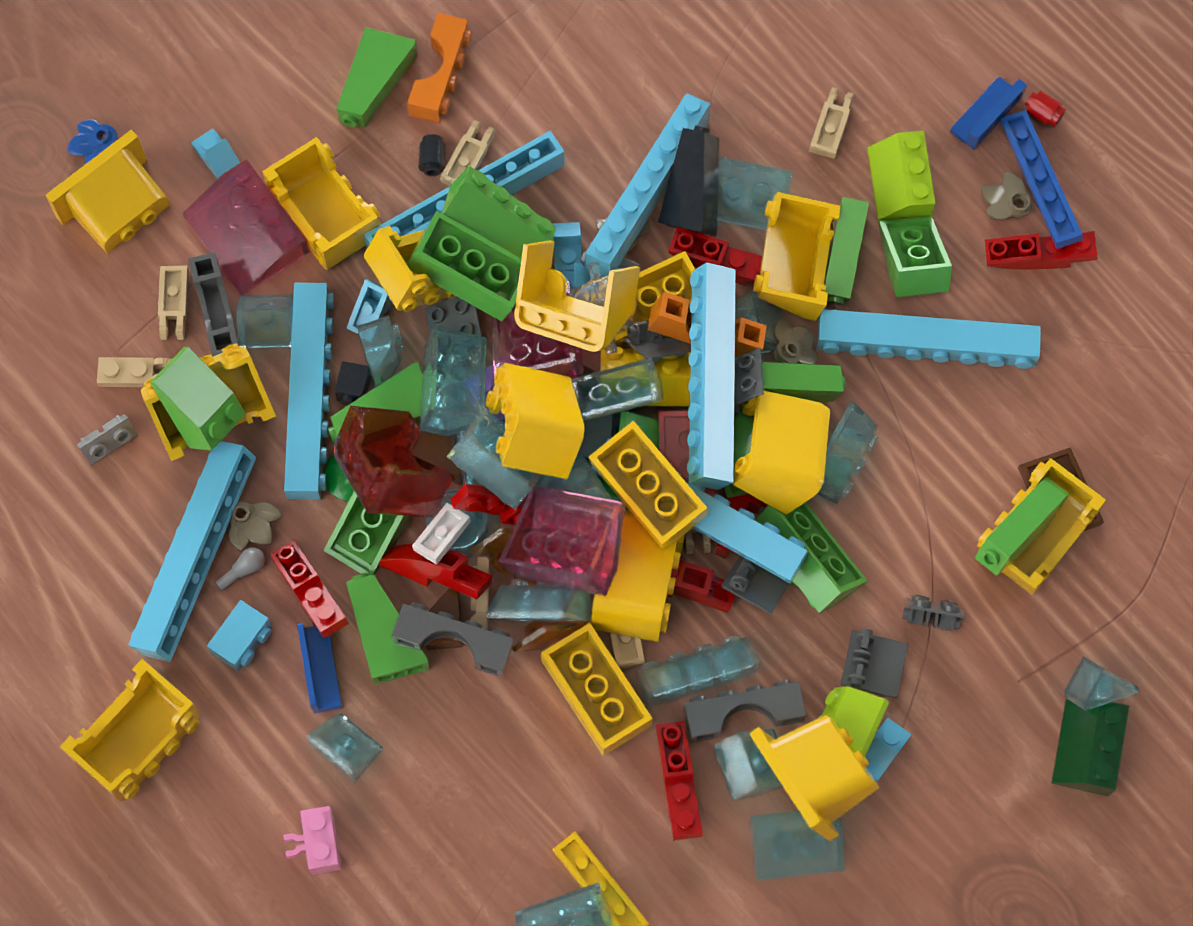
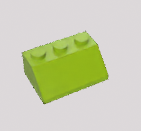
[867,131,935,222]
[819,686,889,756]

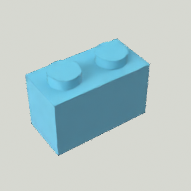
[207,600,272,672]

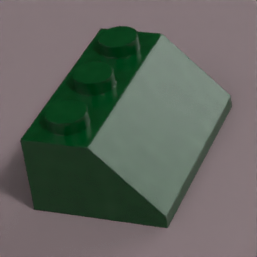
[1051,699,1129,797]

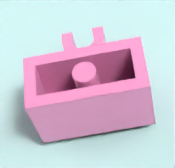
[283,806,341,875]

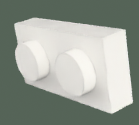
[412,503,471,565]

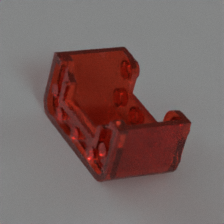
[334,405,452,518]

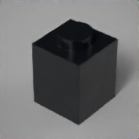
[334,361,371,406]

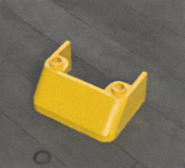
[514,240,640,352]

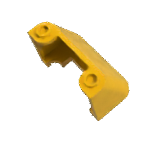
[753,192,841,321]
[733,391,830,515]

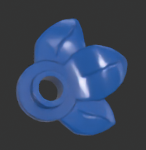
[67,119,118,164]

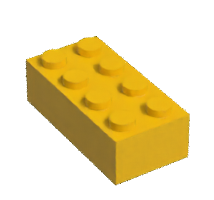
[587,251,695,349]
[600,346,691,406]
[589,421,708,551]
[541,623,653,756]

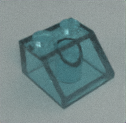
[357,316,404,387]
[713,729,783,800]

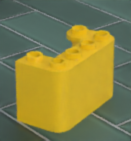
[262,137,381,270]
[364,226,456,312]
[141,344,276,461]
[486,363,584,479]
[976,458,1106,595]
[591,508,685,642]
[60,659,200,801]

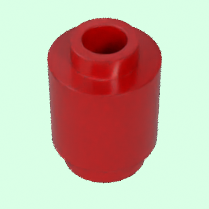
[1025,90,1066,127]

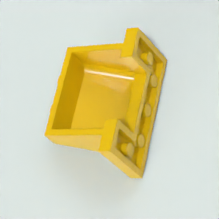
[45,129,170,254]
[750,714,880,842]

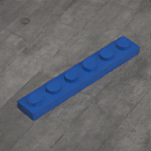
[1000,110,1083,249]

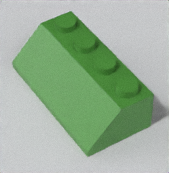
[442,165,556,259]
[407,211,521,322]
[754,502,868,613]

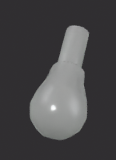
[216,547,265,591]

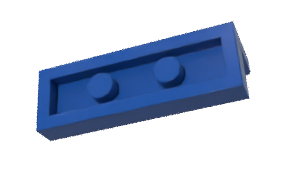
[950,77,1027,150]
[297,622,342,714]

